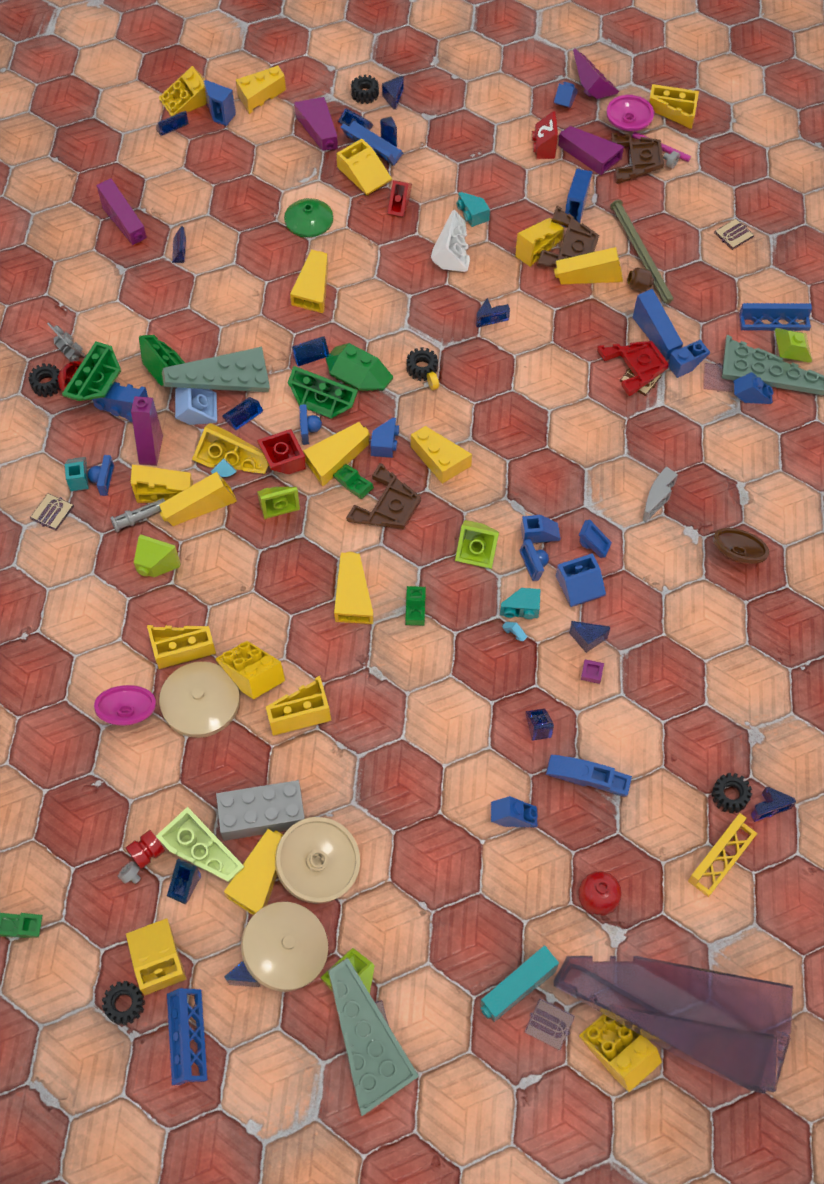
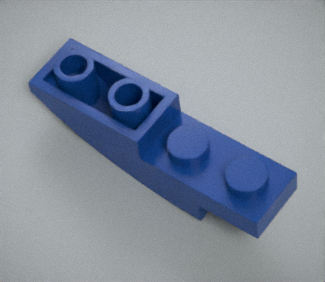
[546,754,632,797]

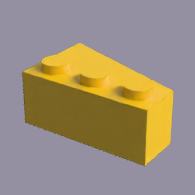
[266,676,331,736]

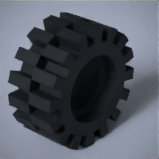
[351,75,379,104]
[407,347,438,381]
[28,363,61,397]
[712,773,752,814]
[102,981,145,1025]

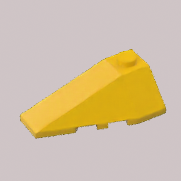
[192,423,269,474]

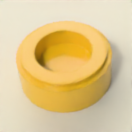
[427,372,439,391]

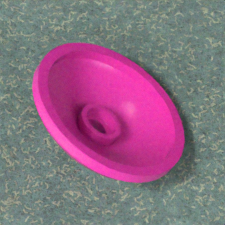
[606,95,654,131]
[94,685,156,726]

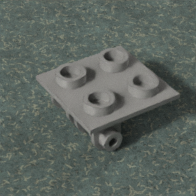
[47,323,86,362]

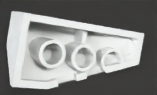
[431,210,470,272]

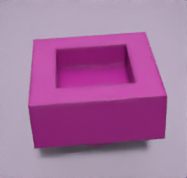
[581,659,604,684]

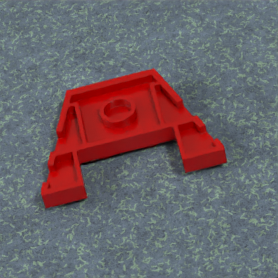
[597,341,669,396]

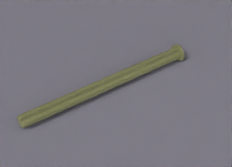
[610,200,673,304]

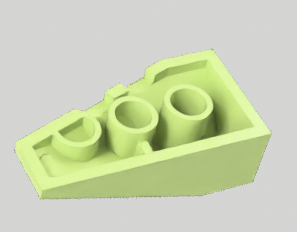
[156,807,244,882]

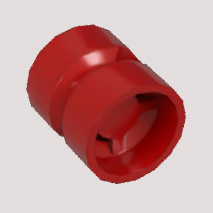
[125,830,165,869]

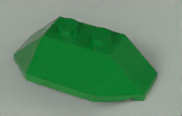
[139,335,185,386]
[62,341,121,401]
[326,343,393,391]
[288,366,358,418]

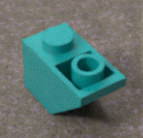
[456,192,490,227]
[65,457,89,491]
[500,588,541,619]

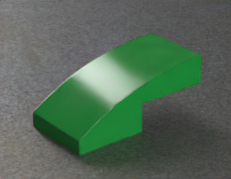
[333,464,374,499]
[405,586,426,626]
[0,913,43,938]

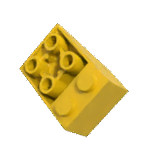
[158,66,207,118]
[336,139,392,195]
[215,641,285,700]
[126,918,187,996]
[579,1007,662,1092]

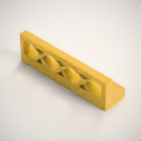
[688,813,757,897]

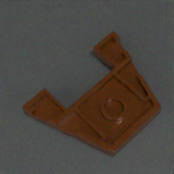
[611,133,664,183]
[537,206,599,267]
[346,463,421,529]

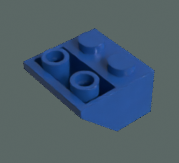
[204,80,236,126]
[555,553,606,607]

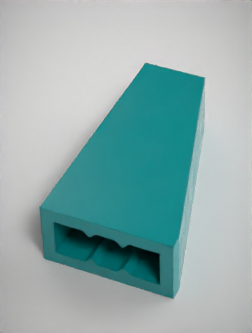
[480,945,559,1022]

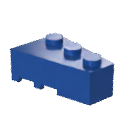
[92,382,148,422]

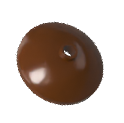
[713,528,769,564]

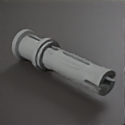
[110,498,165,532]

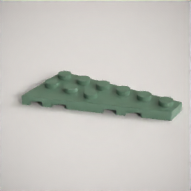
[721,335,824,395]
[162,347,270,392]
[328,958,419,1116]

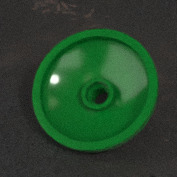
[284,198,333,237]

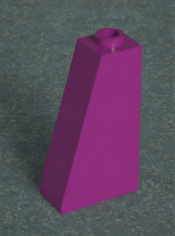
[294,97,338,151]
[558,126,624,175]
[96,178,147,245]
[131,396,163,466]

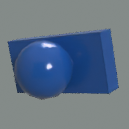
[299,404,322,445]
[88,455,114,496]
[579,520,612,558]
[519,539,549,581]

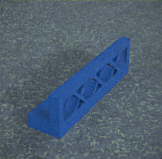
[341,121,403,166]
[739,303,812,331]
[167,988,207,1085]

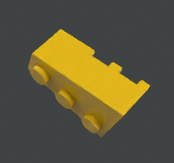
[235,66,286,114]
[649,84,699,129]
[515,218,564,267]
[411,426,472,484]
[131,464,193,503]
[147,625,216,669]

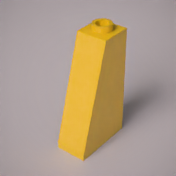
[554,247,623,285]
[290,249,328,313]
[303,422,370,487]
[159,472,237,526]
[334,552,374,624]
[224,829,283,915]

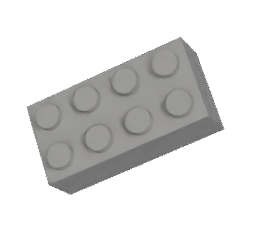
[216,780,305,841]

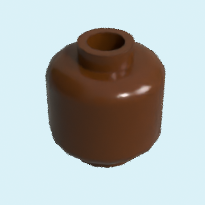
[627,268,654,292]

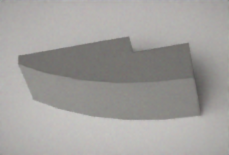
[643,466,678,523]

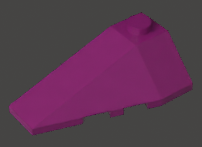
[573,48,619,99]

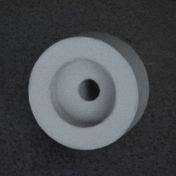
[663,151,680,169]
[118,861,141,884]

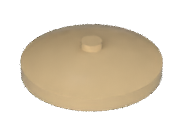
[159,662,240,738]
[275,817,360,904]
[241,902,328,992]

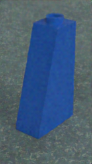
[563,169,592,227]
[632,289,683,361]

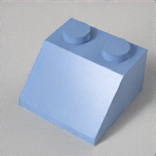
[175,388,217,425]

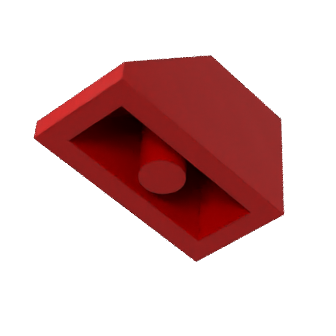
[387,180,412,217]

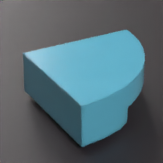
[211,459,237,477]
[502,622,527,641]

